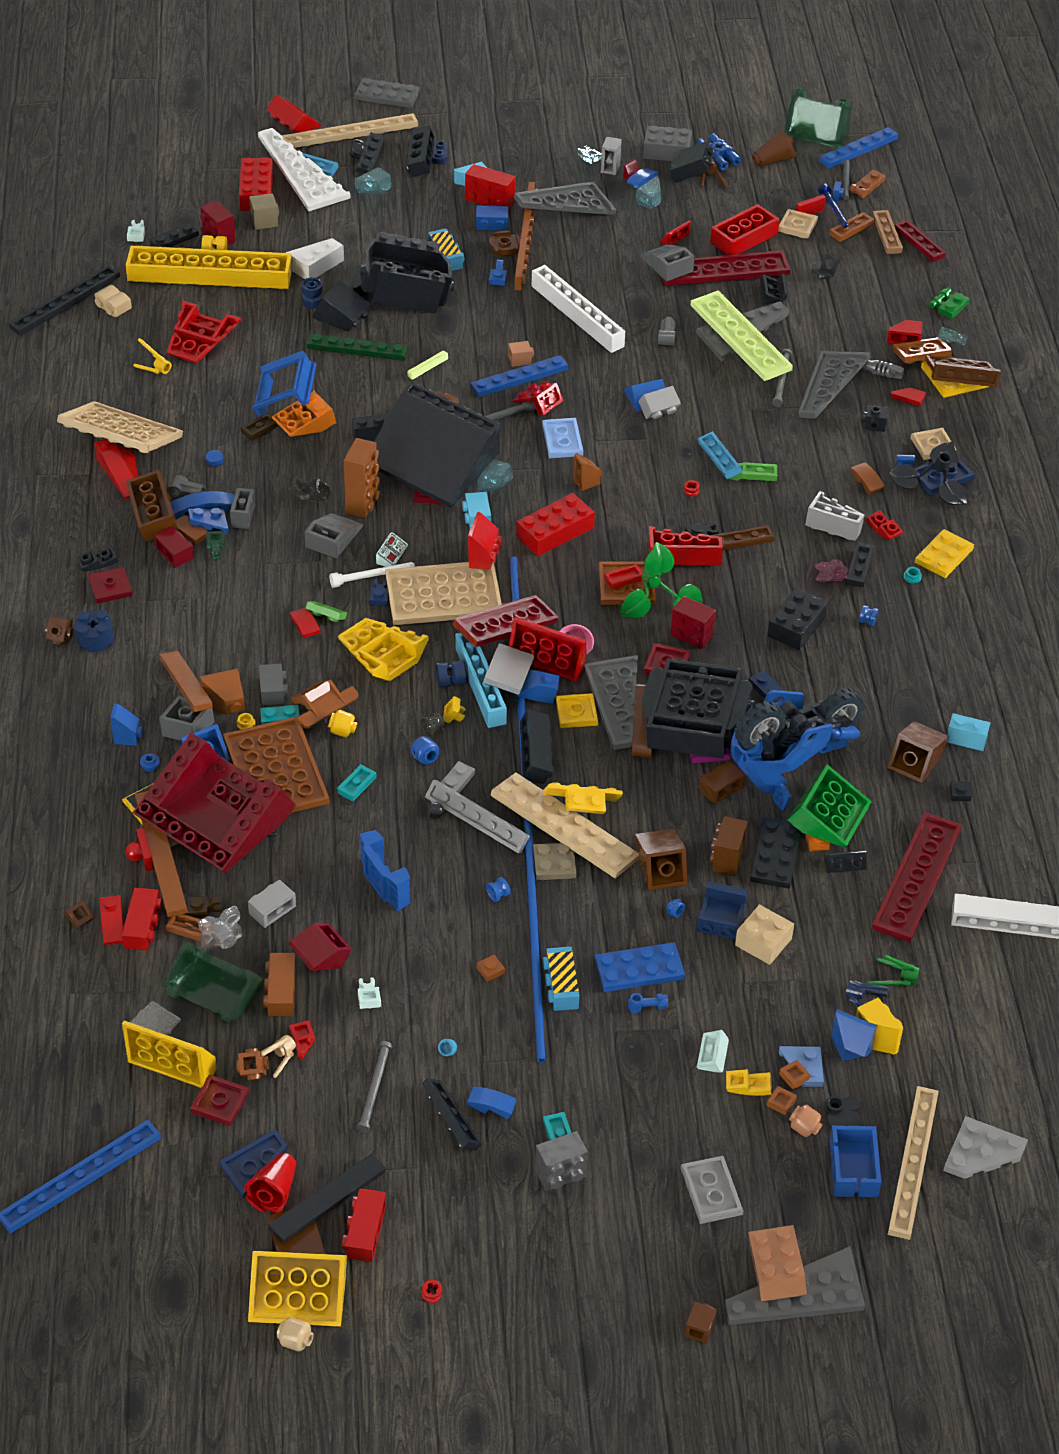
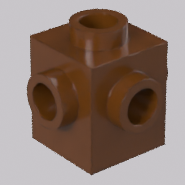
[45,616,74,645]

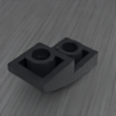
[76,546,119,571]

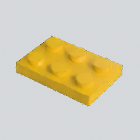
[915,529,974,578]

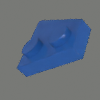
[188,508,228,535]

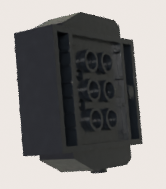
[360,232,454,313]
[641,658,755,759]

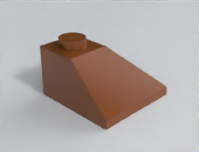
[200,669,245,715]

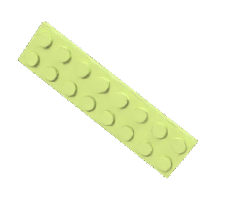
[691,291,793,381]

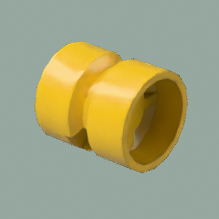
[201,235,227,250]

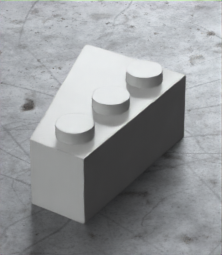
[805,491,864,541]

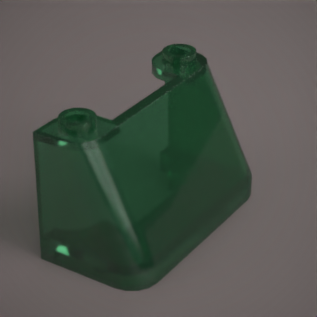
[785,88,853,147]
[161,941,265,1024]

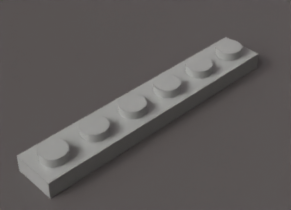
[425,780,530,853]

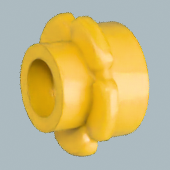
[236,713,255,729]

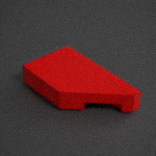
[890,388,926,407]
[289,1020,315,1060]

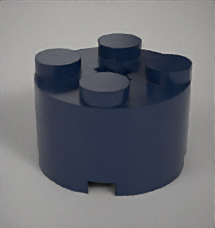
[74,610,115,652]

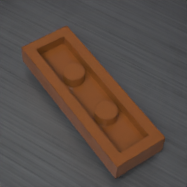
[829,212,874,242]

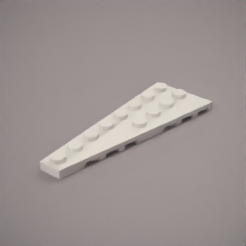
[258,128,350,211]

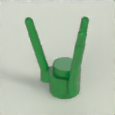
[867,955,919,987]

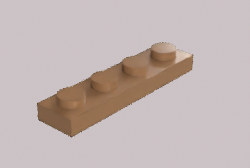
[872,210,903,254]

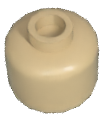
[277,1317,314,1351]

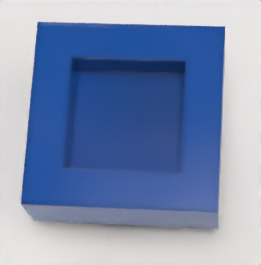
[832,181,844,204]

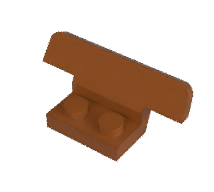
[291,679,359,729]

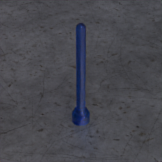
[818,184,848,228]

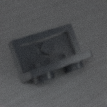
[760,273,788,303]

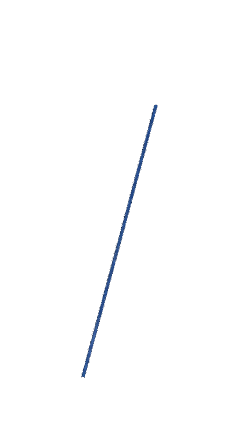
[510,557,545,1063]

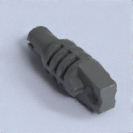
[861,360,904,379]

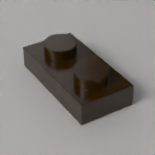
[240,413,279,441]

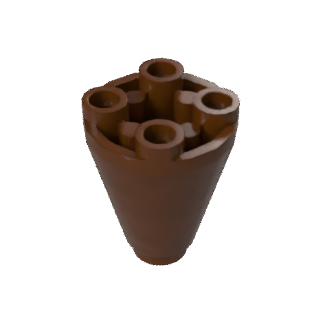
[752,130,797,166]

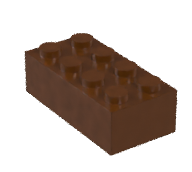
[126,469,179,542]

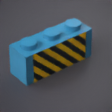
[428,228,465,271]
[543,947,579,1011]

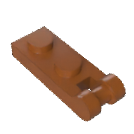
[849,170,886,198]

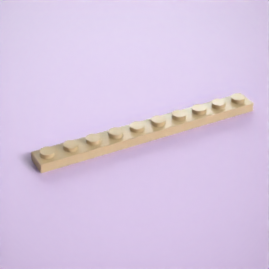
[282,113,418,148]

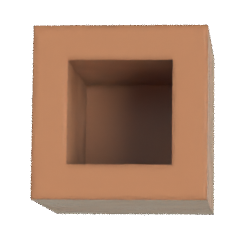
[508,341,534,367]

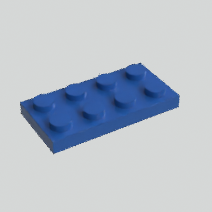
[594,942,685,992]

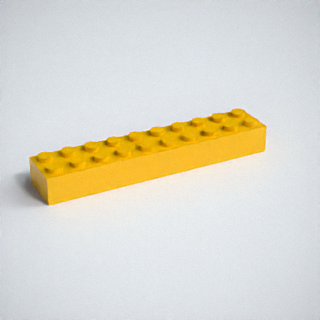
[126,246,292,289]

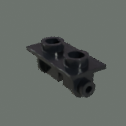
[824,851,867,873]

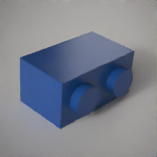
[476,206,508,230]

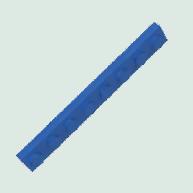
[0,1120,161,1234]

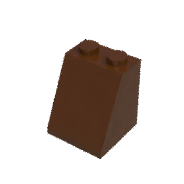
[887,721,949,783]
[635,828,688,891]

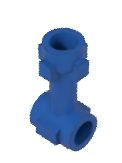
[628,993,668,1013]

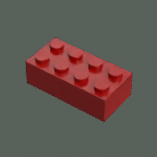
[239,157,273,211]
[710,204,779,255]
[516,493,595,556]

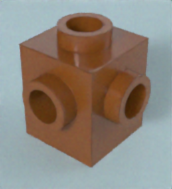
[237,1048,269,1081]

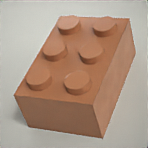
[748,1225,807,1302]

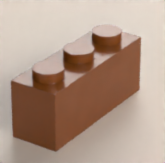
[264,953,296,1016]

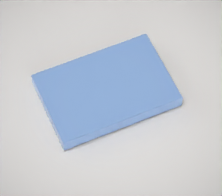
[542,418,583,458]

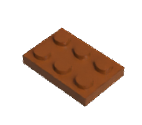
[893,337,952,364]

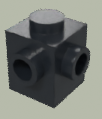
[862,405,888,432]

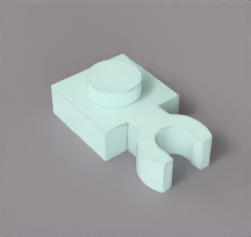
[127,220,145,242]
[358,978,381,1009]

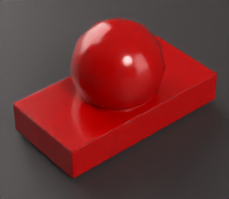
[125,828,154,871]

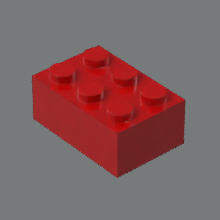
[465,164,515,210]

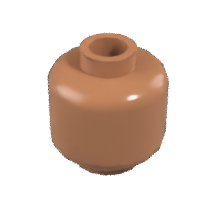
[789,1105,823,1137]

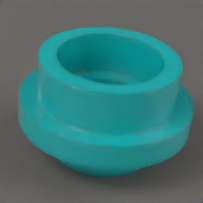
[903,567,922,583]

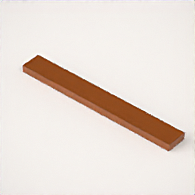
[135,791,188,917]

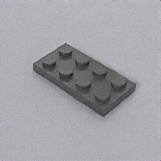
[354,78,420,108]

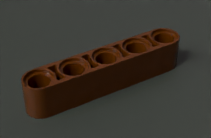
[632,684,652,758]

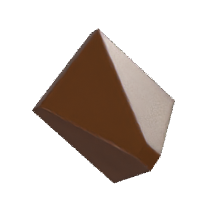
[64,900,94,928]

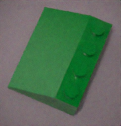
[788,764,872,848]

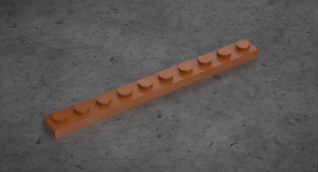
[515,182,538,290]

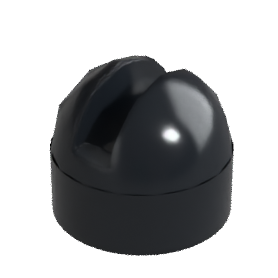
[429,802,444,818]

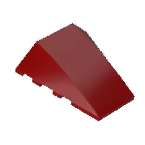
[167,301,241,363]

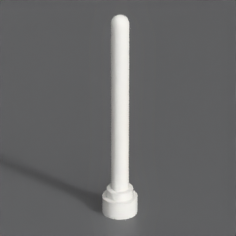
[329,562,415,588]

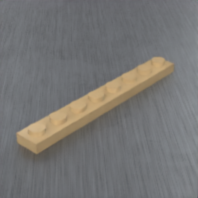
[888,1086,939,1240]

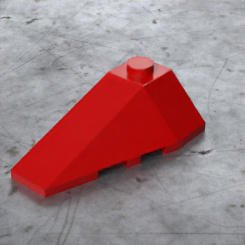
[94,438,138,499]

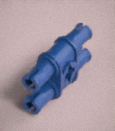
[696,134,741,170]

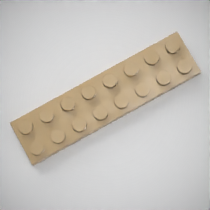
[491,773,639,878]

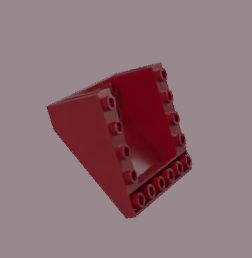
[132,732,296,873]

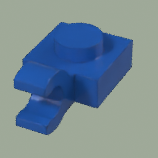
[489,259,507,286]

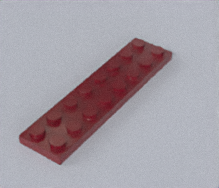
[662,250,790,286]
[872,812,962,943]

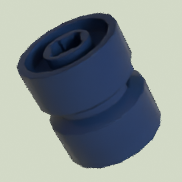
[301,277,323,309]
[436,660,466,687]

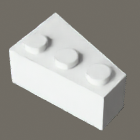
[286,238,344,279]

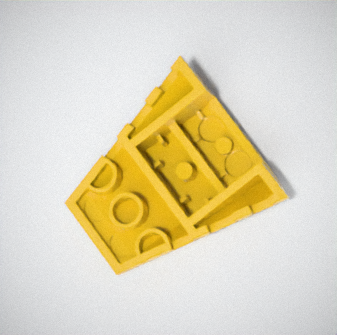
[338,618,429,681]

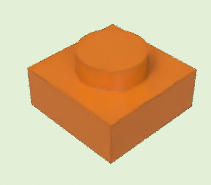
[806,834,830,851]

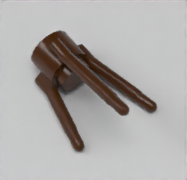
[701,159,728,188]

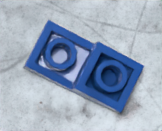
[627,168,658,189]
[466,1086,517,1119]

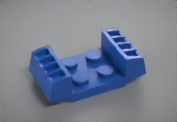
[359,830,410,911]

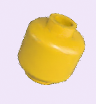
[328,710,357,738]

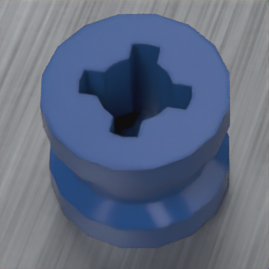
[859,605,879,626]
[486,877,511,902]

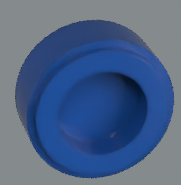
[206,450,224,466]

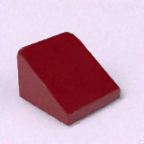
[623,159,639,180]

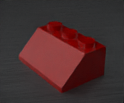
[267,94,321,133]
[468,512,502,569]

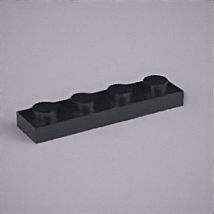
[422,1078,482,1150]

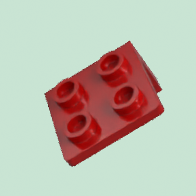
[513,382,564,416]

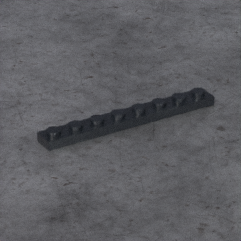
[9,265,120,336]

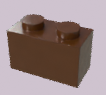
[699,760,745,805]

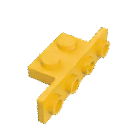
[543,783,623,814]

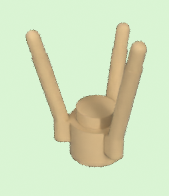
[261,1035,296,1078]

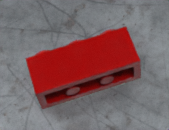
[122,887,163,951]
[342,1188,386,1262]

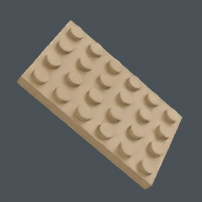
[57,401,183,453]
[385,562,502,625]

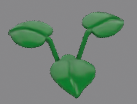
[619,542,703,618]

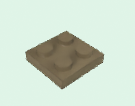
[533,843,576,880]

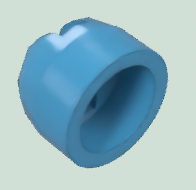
[438,1039,457,1056]

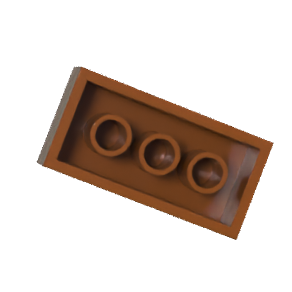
[344,438,380,518]

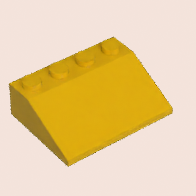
[122,1021,217,1088]
[248,1251,347,1326]

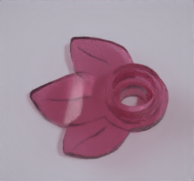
[815,559,848,582]

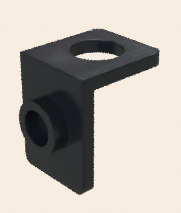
[811,254,840,279]

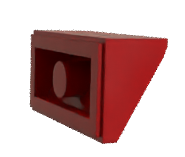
[660,221,691,245]

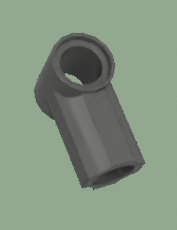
[658,317,676,346]
[167,475,206,498]

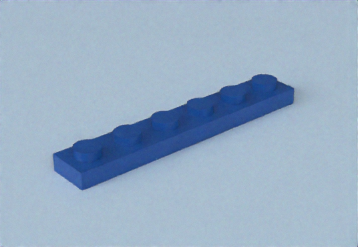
[819,127,898,169]
[471,355,568,397]

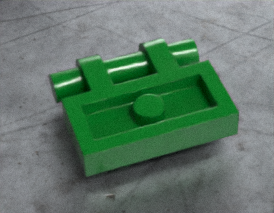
[929,287,970,319]

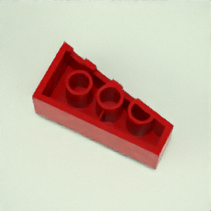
[648,526,723,566]

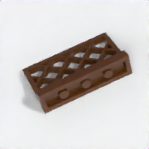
[925,355,1001,387]

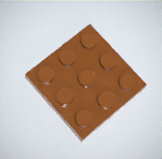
[599,562,656,605]

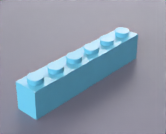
[455,633,507,728]

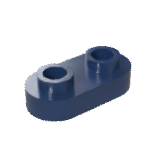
[432,141,448,164]

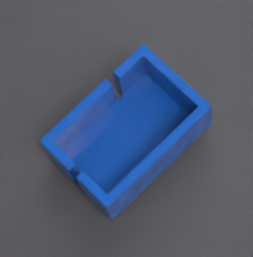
[829,1125,881,1197]

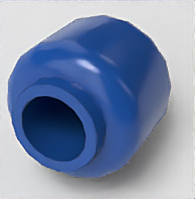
[411,736,439,765]

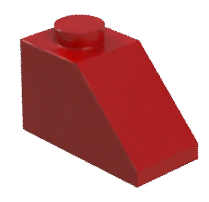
[887,320,922,344]
[100,895,124,945]

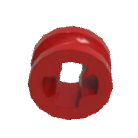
[684,480,700,496]
[421,1280,442,1303]

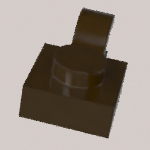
[187,896,223,918]

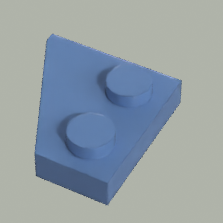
[779,1046,824,1087]

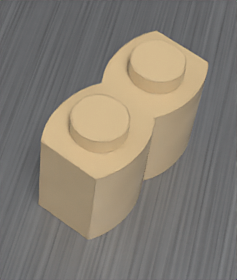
[95,285,132,317]

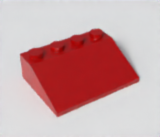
[509,617,587,682]

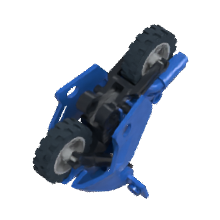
[729,688,864,812]

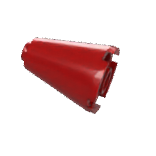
[244,1153,297,1214]

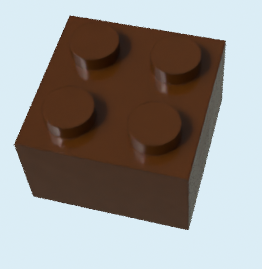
[710,816,747,876]

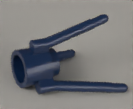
[845,980,889,1007]

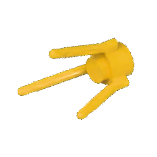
[133,338,171,375]

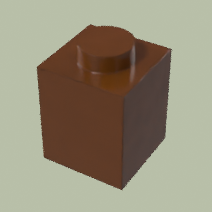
[685,1302,717,1344]

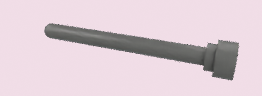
[484,401,536,421]

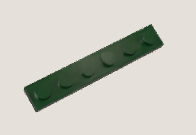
[307,333,408,361]

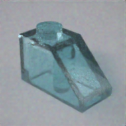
[355,167,391,194]
[636,176,661,210]
[477,459,513,492]

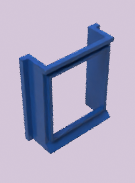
[252,351,316,417]

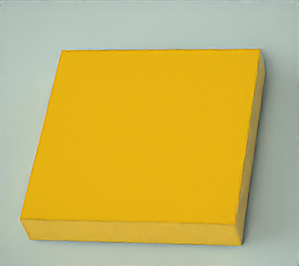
[555,693,598,728]

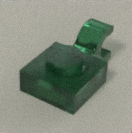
[206,531,225,560]

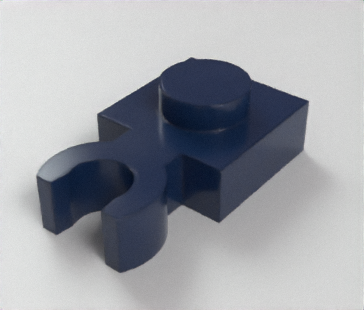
[369,579,389,606]

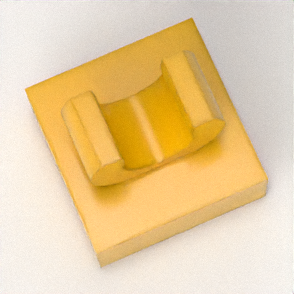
[443,696,465,724]

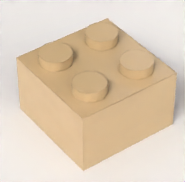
[735,904,794,965]

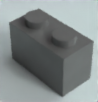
[230,488,256,529]
[259,663,288,705]

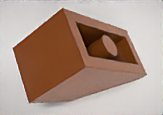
[573,453,602,491]

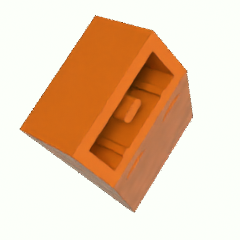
[272,391,336,437]

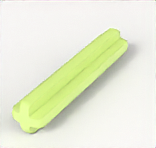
[407,351,448,379]

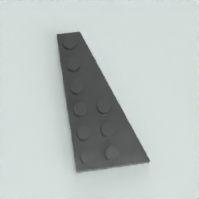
[514,182,617,215]
[696,301,789,361]
[798,351,871,419]
[584,655,638,750]
[724,1246,865,1325]

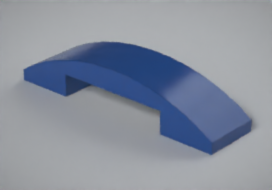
[171,491,234,519]

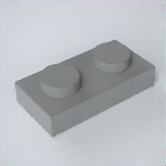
[441,761,475,793]

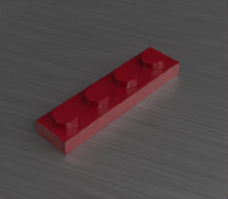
[895,220,946,262]

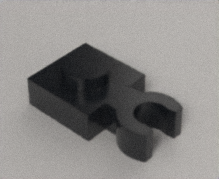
[685,523,719,536]

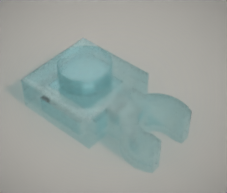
[578,146,602,164]
[938,327,968,345]

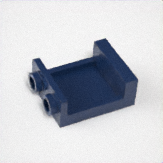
[696,881,748,939]

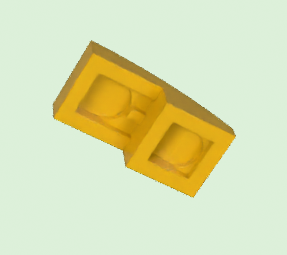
[726,1069,772,1096]

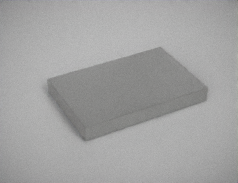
[483,643,534,695]
[681,1156,743,1224]

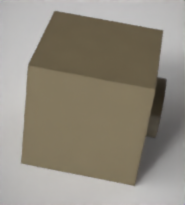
[249,193,279,230]

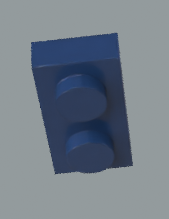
[749,671,784,703]

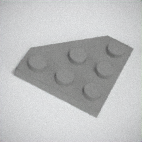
[943,1116,1028,1179]

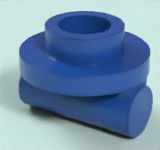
[896,455,915,467]

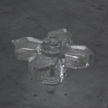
[198,906,242,951]

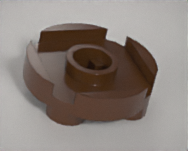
[489,231,521,256]

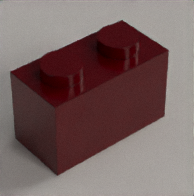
[154,526,194,568]

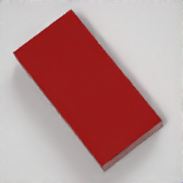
[796,195,826,215]
[604,564,643,590]

